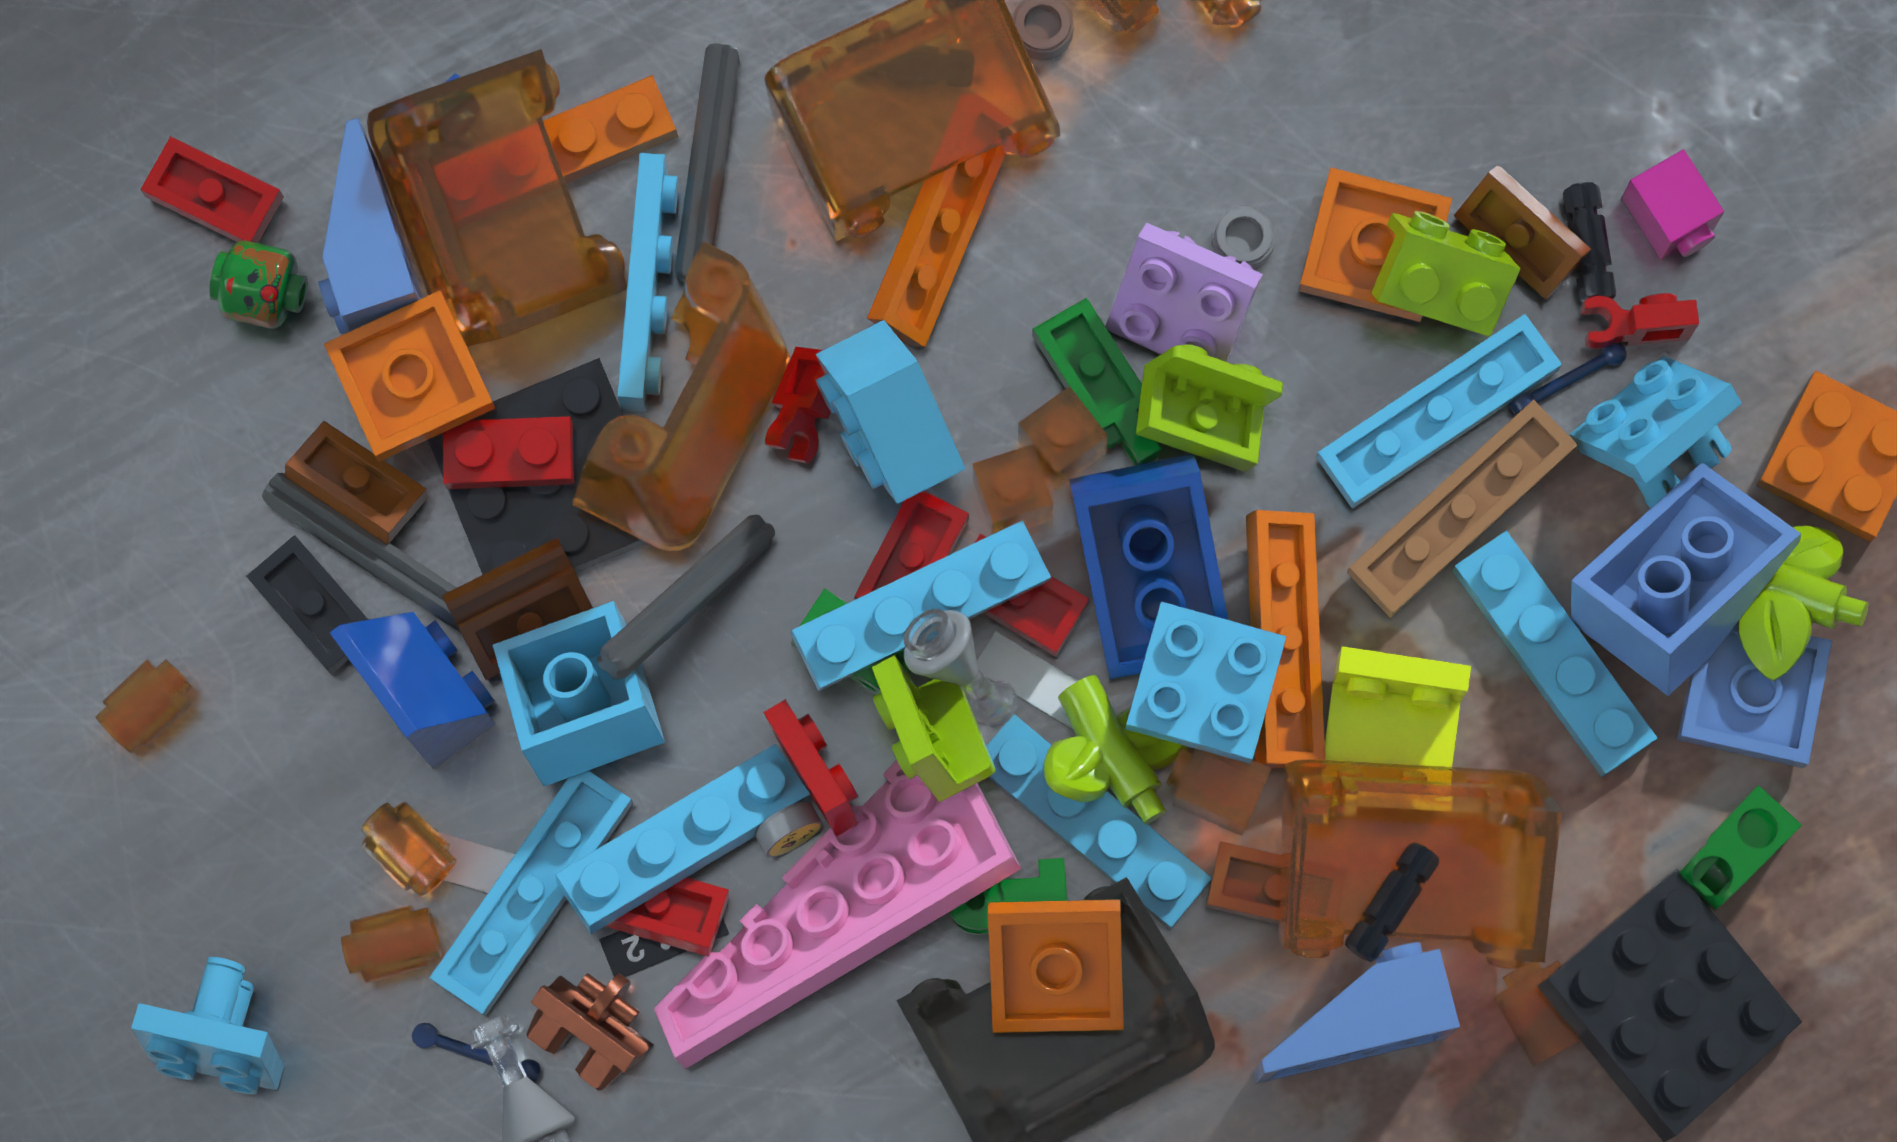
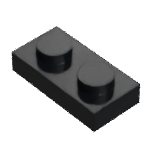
[246,535,369,674]

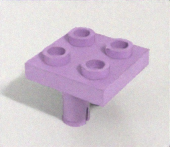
[1105,223,1263,362]

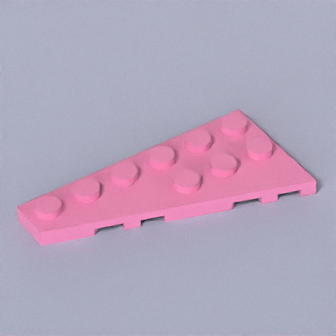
[654,760,1022,1069]

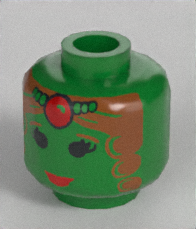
[209,241,308,329]

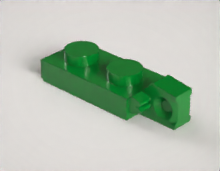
[1032,298,1161,466]

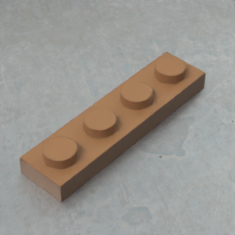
[1347,400,1578,618]

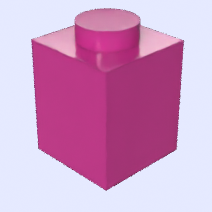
[1621,149,1725,260]

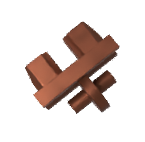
[526,973,654,1091]

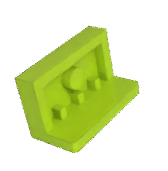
[1371,211,1520,337]
[1136,345,1283,472]
[872,655,995,802]

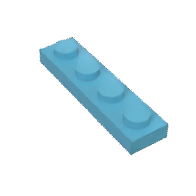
[617,153,678,414]
[1316,314,1562,509]
[790,520,1051,691]
[1452,530,1657,778]
[986,714,1212,930]
[555,744,810,935]
[429,770,633,1017]

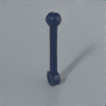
[1509,342,1627,416]
[412,1022,542,1083]

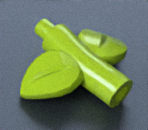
[1737,526,1869,682]
[1043,675,1188,824]

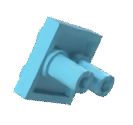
[1569,356,1742,509]
[1125,602,1286,764]
[131,957,284,1094]

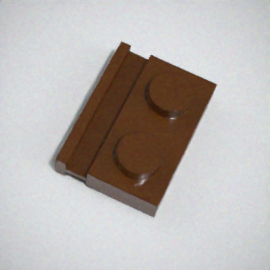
[442,538,593,680]

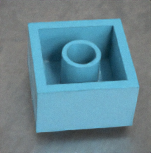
[816,320,966,504]
[493,601,665,786]

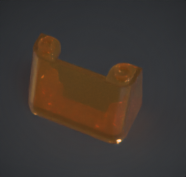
[764,0,1060,241]
[367,49,628,347]
[572,241,789,551]
[1279,759,1561,969]

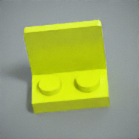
[1319,646,1471,804]

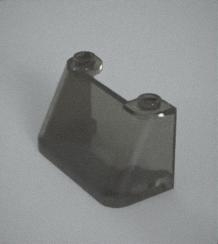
[896,877,1215,1142]

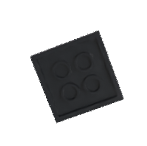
[428,358,672,575]
[1537,868,1802,1142]

